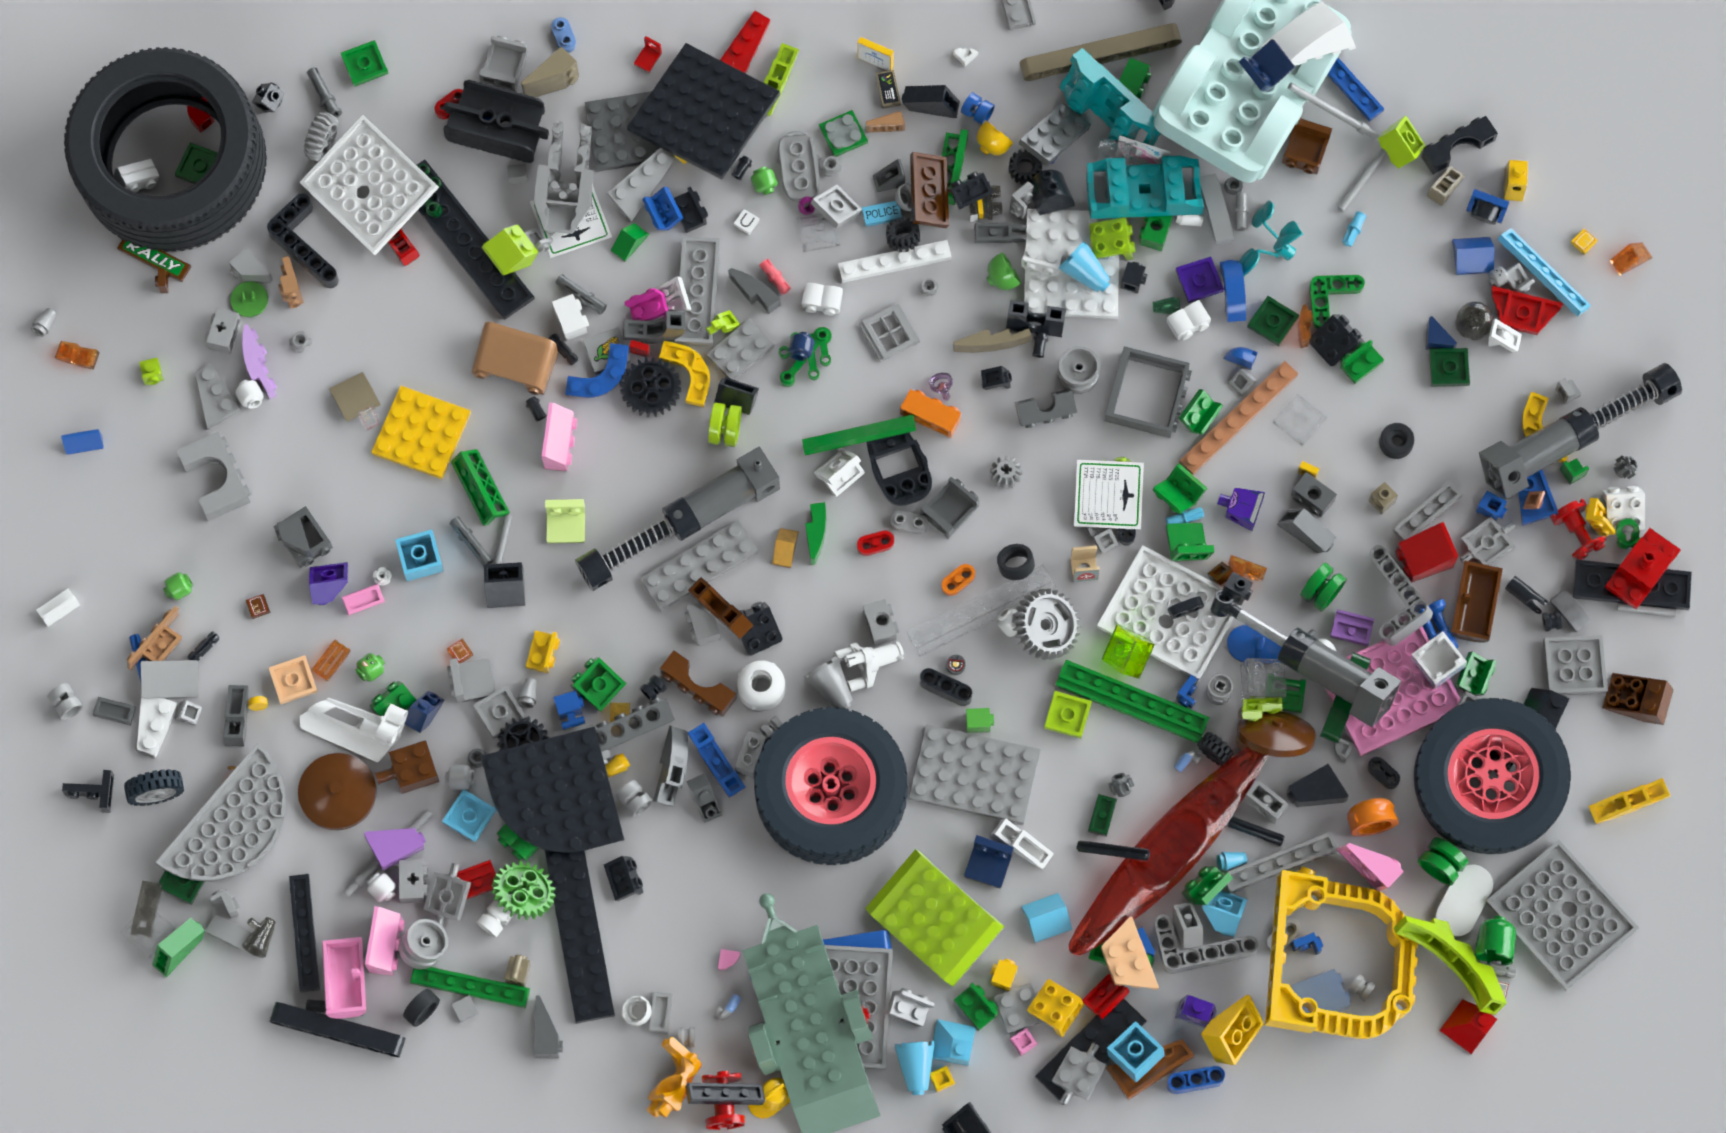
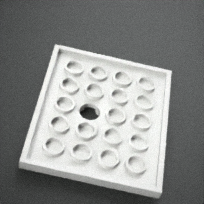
[299,115,439,255]
[1024,209,1119,319]
[1097,545,1241,681]

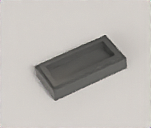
[93,697,136,726]

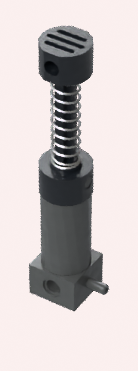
[1479,363,1682,499]
[575,446,780,591]

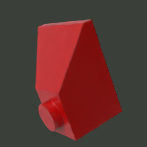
[1439,999,1497,1055]

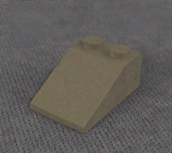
[521,47,579,98]

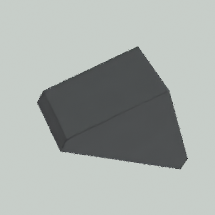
[873,159,905,192]

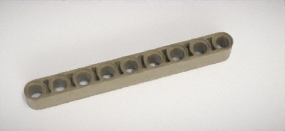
[1019,23,1182,81]

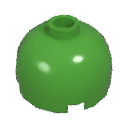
[986,252,1021,291]

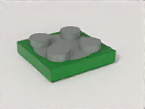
[819,110,868,157]

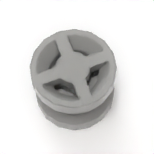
[678,1027,695,1047]

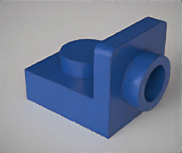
[1176,675,1198,709]
[1290,932,1323,955]

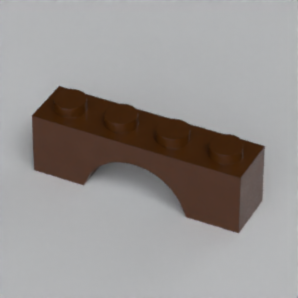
[688,577,754,639]
[660,650,737,717]

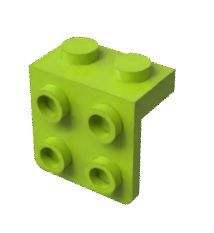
[1089,217,1136,261]

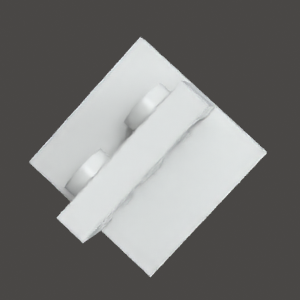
[814,449,865,497]

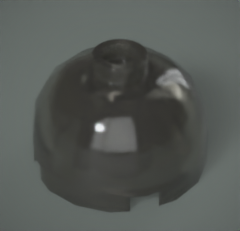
[1455,301,1493,340]

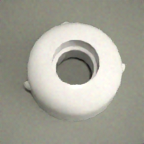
[737,660,785,711]

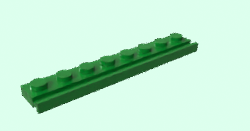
[1055,660,1210,743]

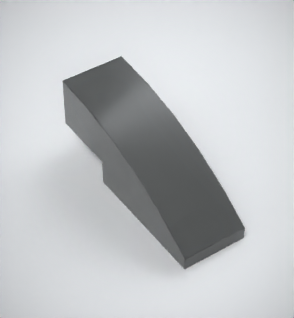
[728,268,781,314]
[223,685,248,746]

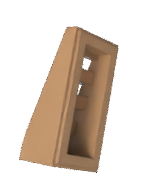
[865,111,905,133]

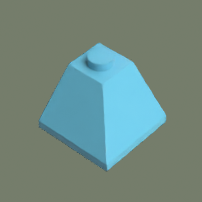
[1202,890,1247,937]
[933,1019,976,1066]

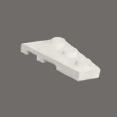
[137,698,179,758]

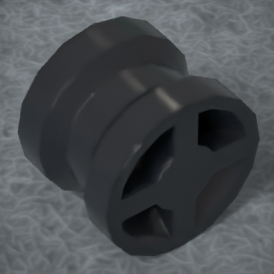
[1542,610,1562,632]

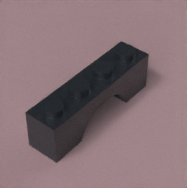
[1421,116,1498,175]

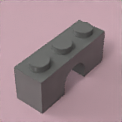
[1015,389,1077,428]

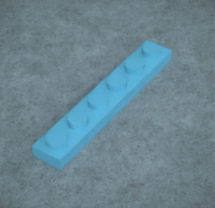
[1498,229,1591,317]

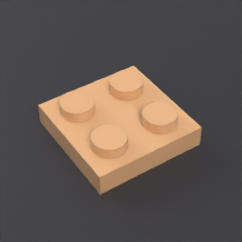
[269,655,318,705]

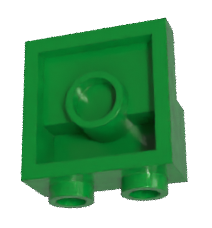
[570,657,627,712]
[1181,866,1233,905]

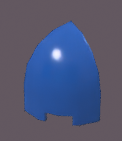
[1223,347,1258,369]

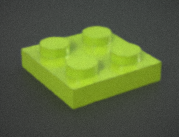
[1044,691,1092,739]

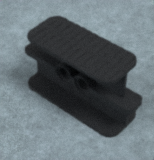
[443,80,549,163]

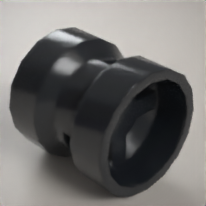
[640,675,667,701]

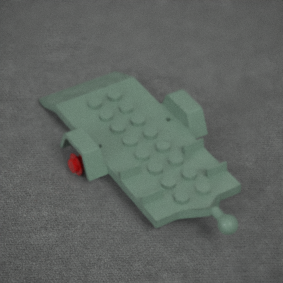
[742,893,881,1133]

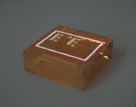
[447,638,473,664]

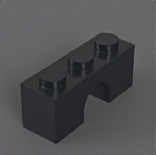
[1006,300,1066,338]

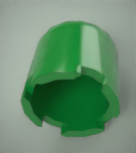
[1474,916,1516,965]

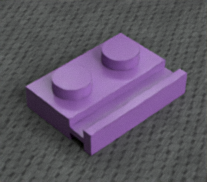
[1330,609,1375,647]

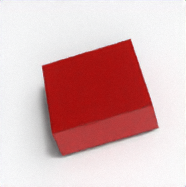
[629,340,650,358]

